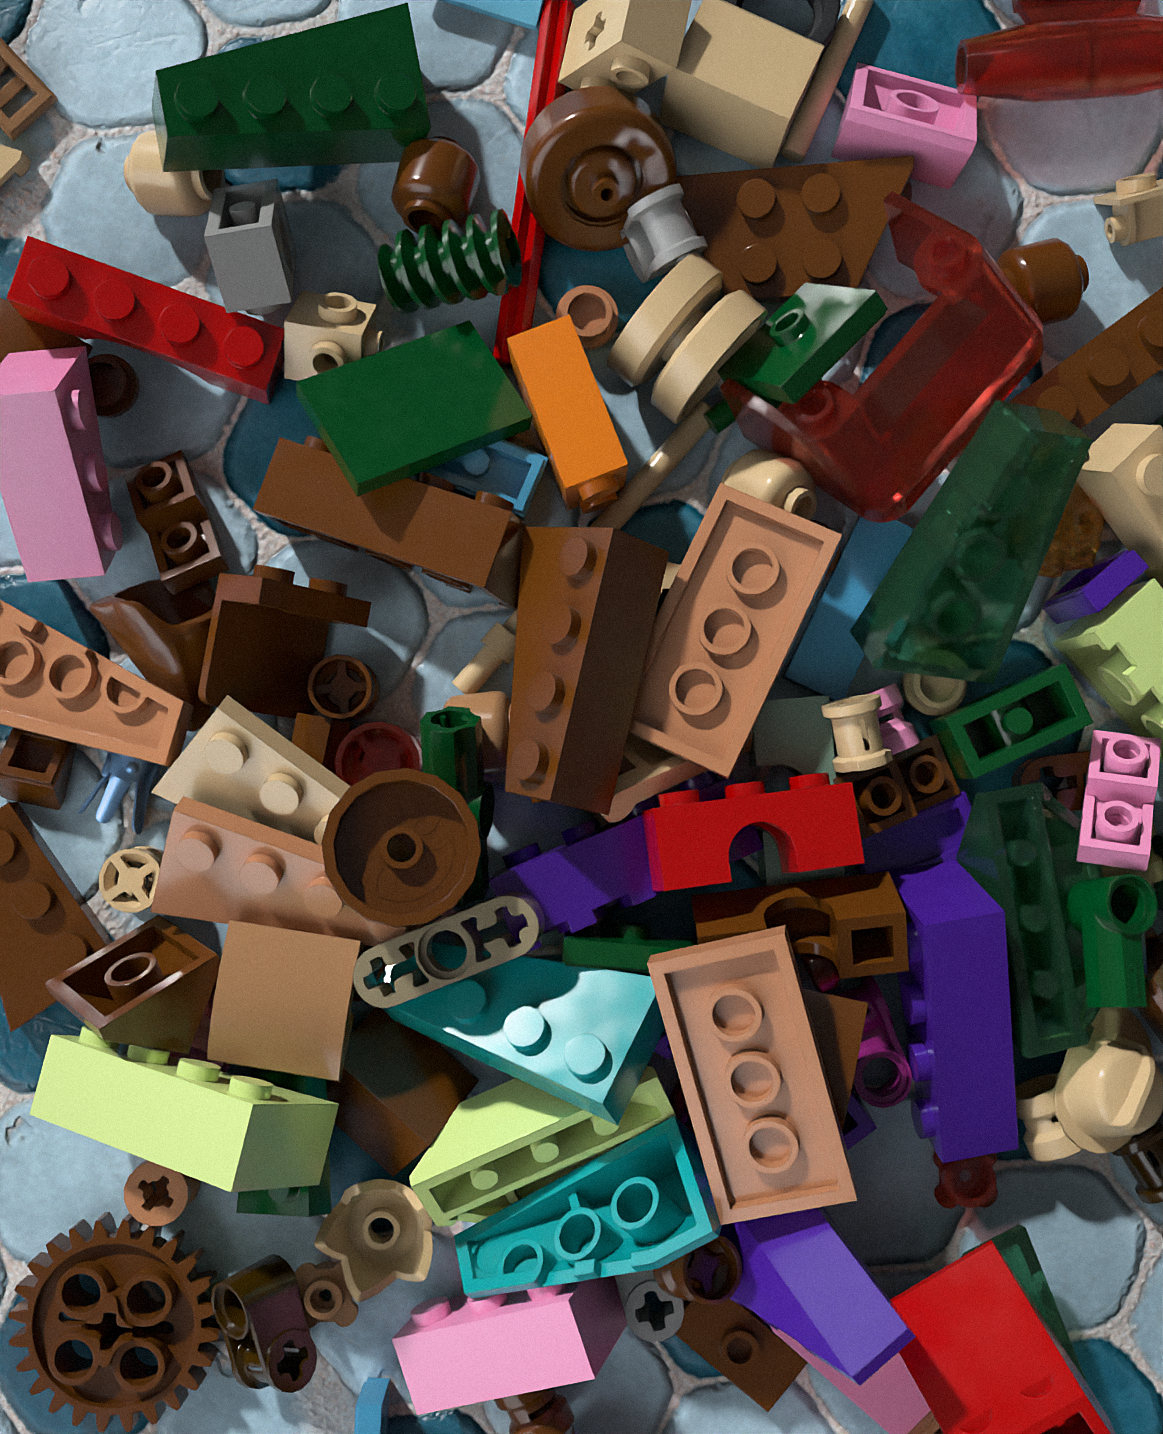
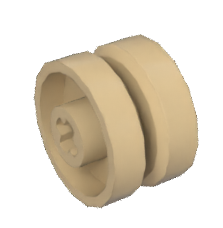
[607,252,768,424]

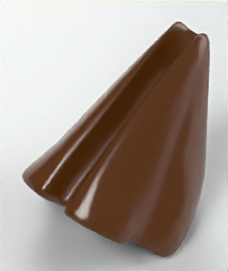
[89,579,216,732]

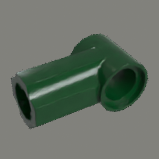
[1066,874,1158,1007]

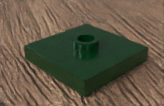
[716,283,888,404]
[562,921,696,973]

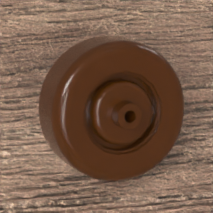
[520,86,677,252]

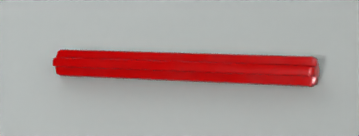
[493,0,576,368]

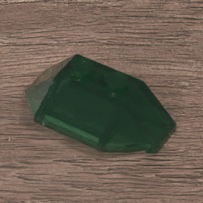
[956,782,1103,1058]

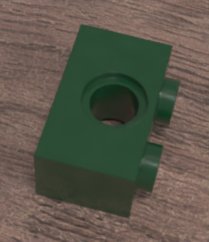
[928,663,1094,779]

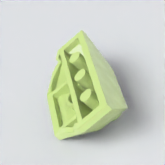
[409,1066,677,1227]

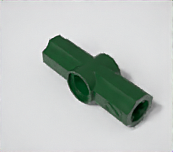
[420,706,495,907]

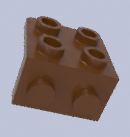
[198,565,372,719]

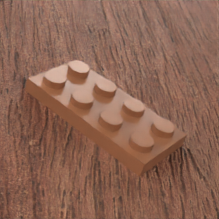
[628,483,842,780]
[647,925,857,1225]

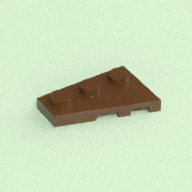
[0,802,114,1032]

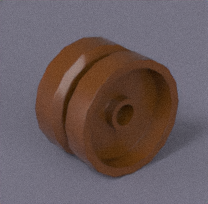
[321,768,481,928]

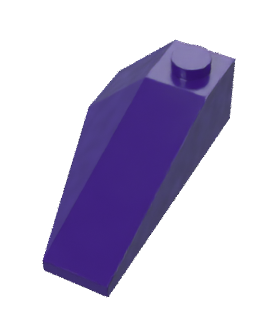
[720,1207,916,1386]

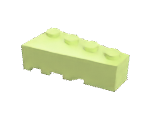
[1053,578,1163,764]
[29,1026,339,1192]

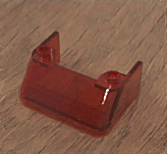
[720,191,1044,523]

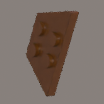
[676,155,914,303]

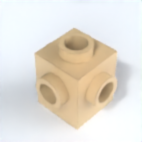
[284,291,385,381]

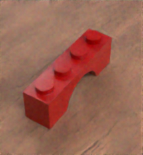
[6,236,284,405]

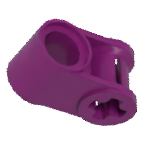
[835,975,912,1108]

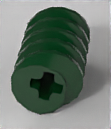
[377,209,522,314]

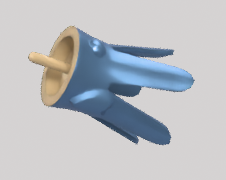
[77,752,160,835]

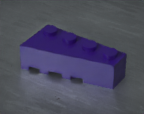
[489,771,764,956]
[889,860,1019,1163]

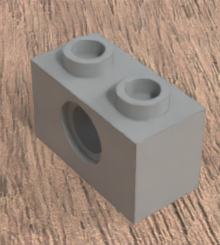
[204,179,296,315]

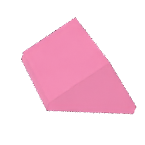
[831,62,977,190]

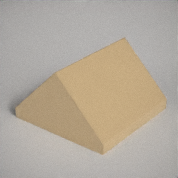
[658,0,825,169]

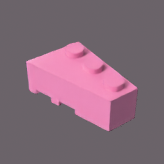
[392,1276,628,1415]

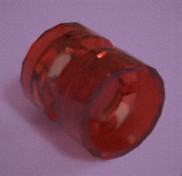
[335,722,423,786]

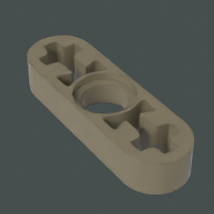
[353,891,545,1008]

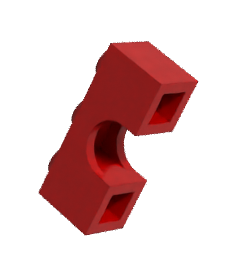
[642,772,865,891]

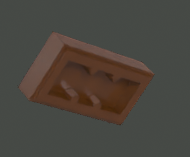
[675,1298,808,1412]

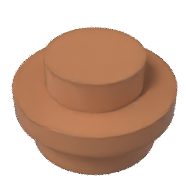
[556,285,618,350]

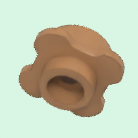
[295,1261,359,1328]

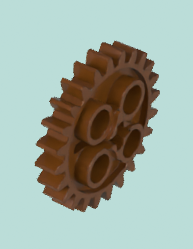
[8,1212,222,1433]

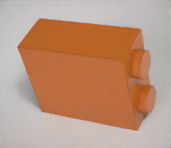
[507,314,628,514]

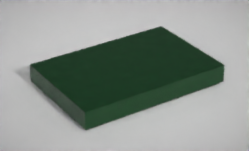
[296,320,533,497]

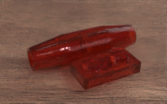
[955,0,1163,103]

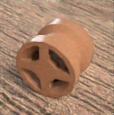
[124,1160,201,1226]

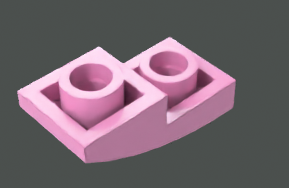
[1076,730,1161,872]

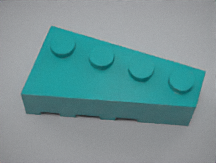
[377,942,665,1126]

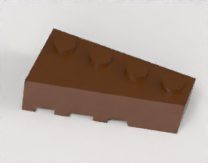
[253,436,528,610]
[505,527,670,816]

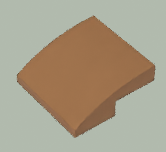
[207,920,364,1082]

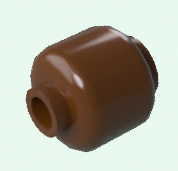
[391,136,480,237]
[986,238,1089,331]

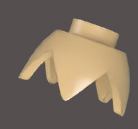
[314,1179,433,1302]

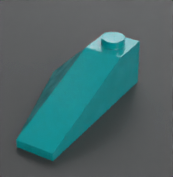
[454,1116,722,1299]

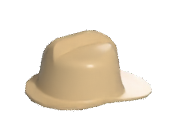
[1054,1007,1163,1154]

